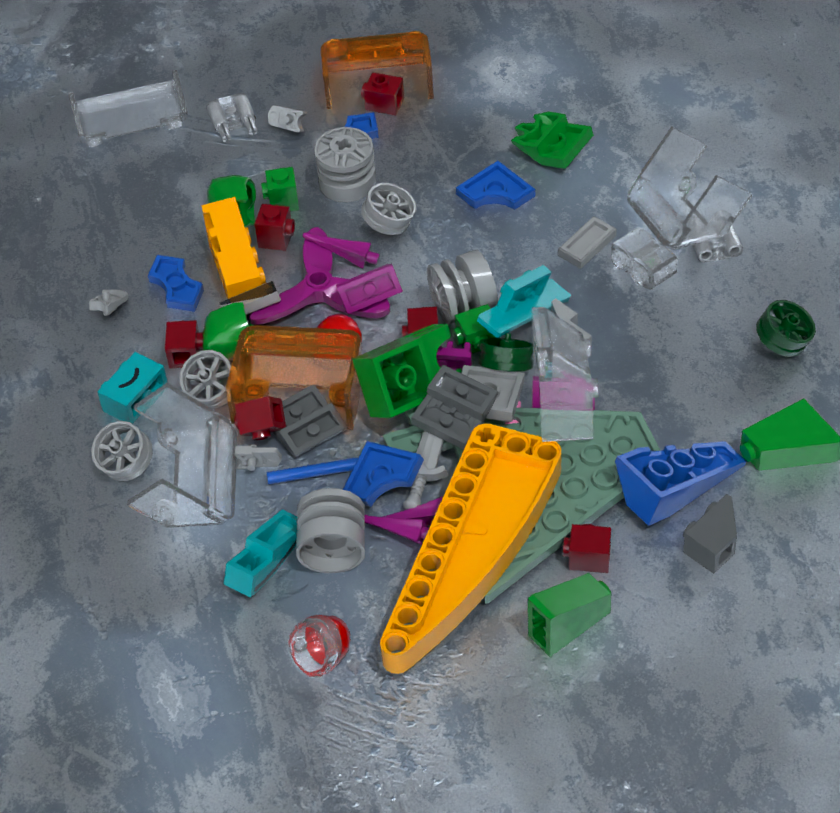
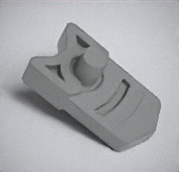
[267,105,307,132]
[89,289,129,316]
[235,444,282,471]

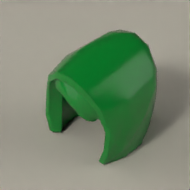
[207,175,256,227]
[203,302,257,363]

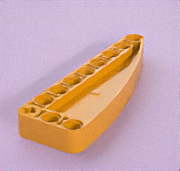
[380,424,562,674]

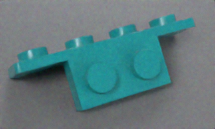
[477,265,571,338]

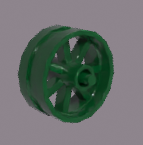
[756,300,816,357]
[478,333,535,371]

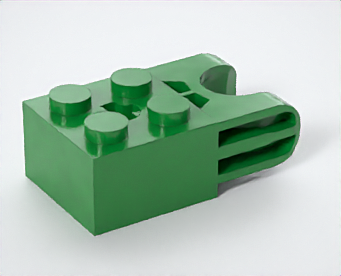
[352,324,462,418]

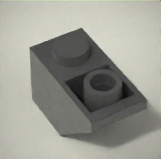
[683,494,737,574]

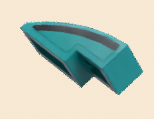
[224,509,298,598]

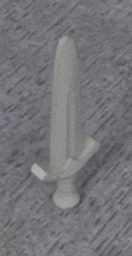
[403,431,449,510]

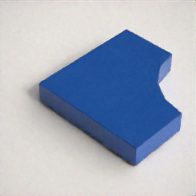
[456,161,536,210]
[343,441,424,507]

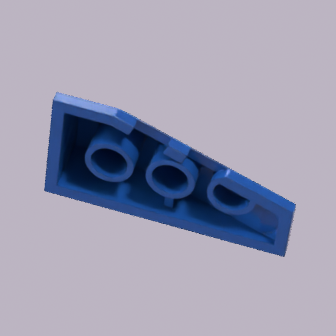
[615,441,747,526]

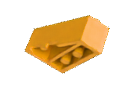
[201,197,266,299]

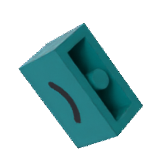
[97,352,168,424]

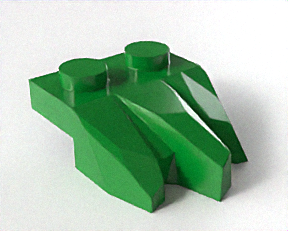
[511,111,594,169]

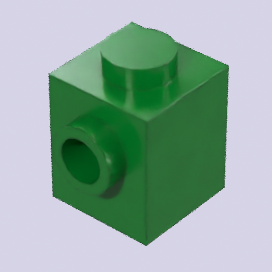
[261,167,299,212]
[452,304,500,354]

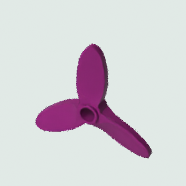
[250,227,390,325]

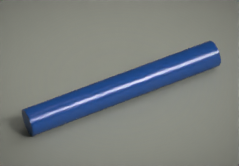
[266,457,359,485]

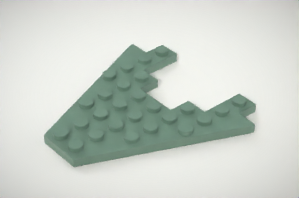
[383,405,661,604]

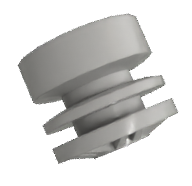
[314,127,377,203]
[427,249,498,324]
[296,488,365,573]

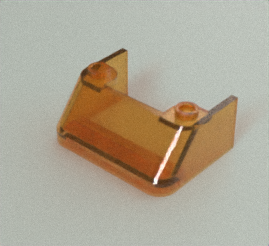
[321,31,434,109]
[226,325,362,430]

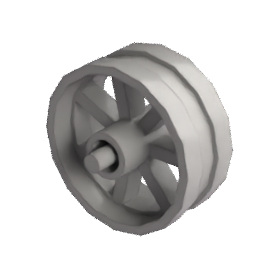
[361,183,416,235]
[180,350,239,409]
[91,421,153,482]

